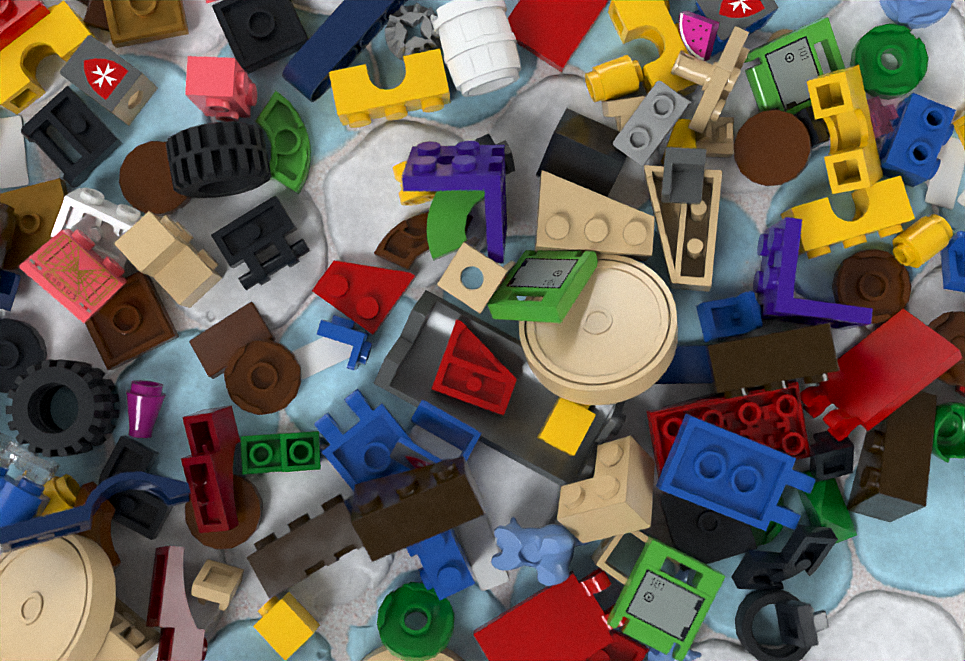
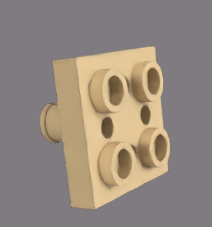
[671,26,750,134]

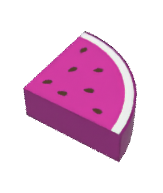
[679,11,720,61]

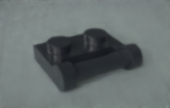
[21,86,122,188]

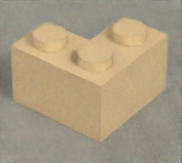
[114,211,223,308]
[557,436,655,543]
[93,597,160,661]

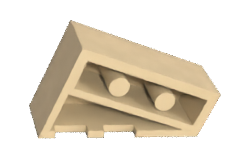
[644,165,722,292]
[534,170,655,261]

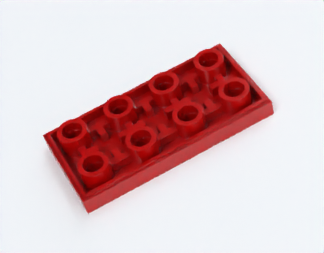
[646,381,810,479]

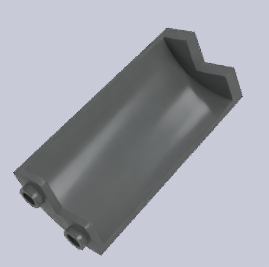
[374,290,626,486]

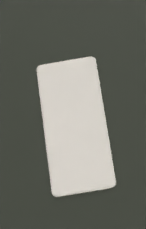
[0,116,29,189]
[925,137,965,209]
[292,325,356,380]
[457,515,509,591]

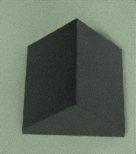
[536,108,627,197]

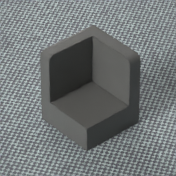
[662,147,707,205]

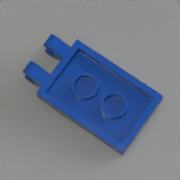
[314,389,416,491]
[656,414,816,531]

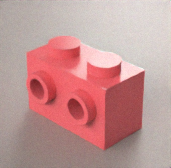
[185,56,257,122]

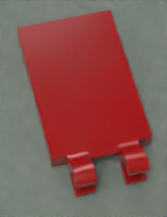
[507,0,610,73]
[800,308,962,441]
[473,567,627,661]

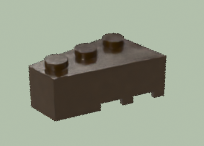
[705,323,839,399]
[847,391,937,522]
[351,456,485,562]
[246,494,364,599]

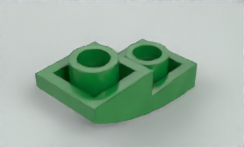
[240,431,321,475]

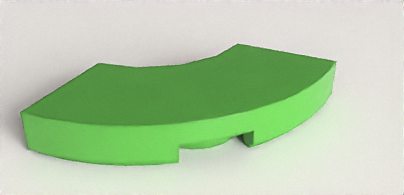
[255,91,311,194]
[427,190,485,261]

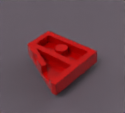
[312,260,416,335]
[431,319,517,416]

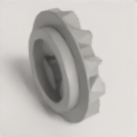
[384,2,441,61]

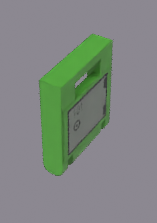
[744,17,845,115]
[487,250,598,323]
[607,536,725,661]

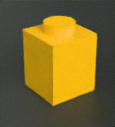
[537,397,596,456]
[253,592,320,661]

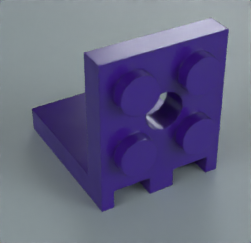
[402,141,508,263]
[753,217,873,330]

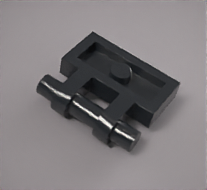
[211,195,311,290]

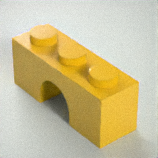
[0,0,99,115]
[608,0,698,96]
[329,49,451,128]
[806,65,883,194]
[780,175,915,260]

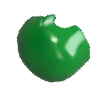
[932,402,965,463]

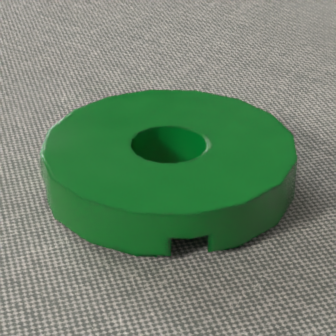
[850,23,929,100]
[377,582,455,661]

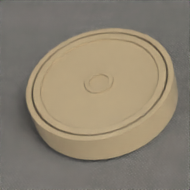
[519,254,678,405]
[0,534,116,661]

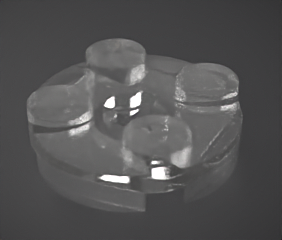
[0,432,61,486]

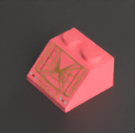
[19,228,128,323]

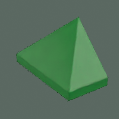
[797,470,857,544]

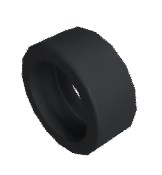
[735,589,811,661]

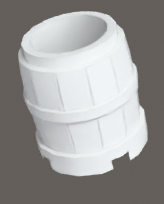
[430,0,521,97]

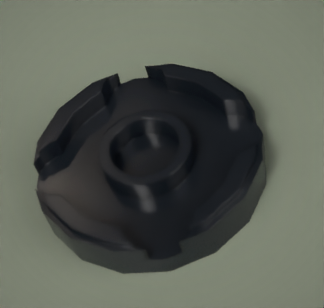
[0,318,47,393]

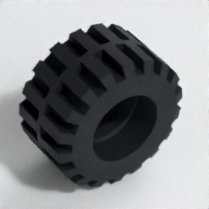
[165,122,271,198]
[6,359,120,457]

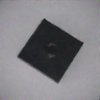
[211,0,309,74]
[657,492,757,572]

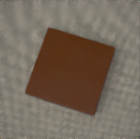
[85,271,179,370]

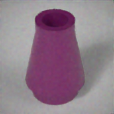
[126,380,166,438]

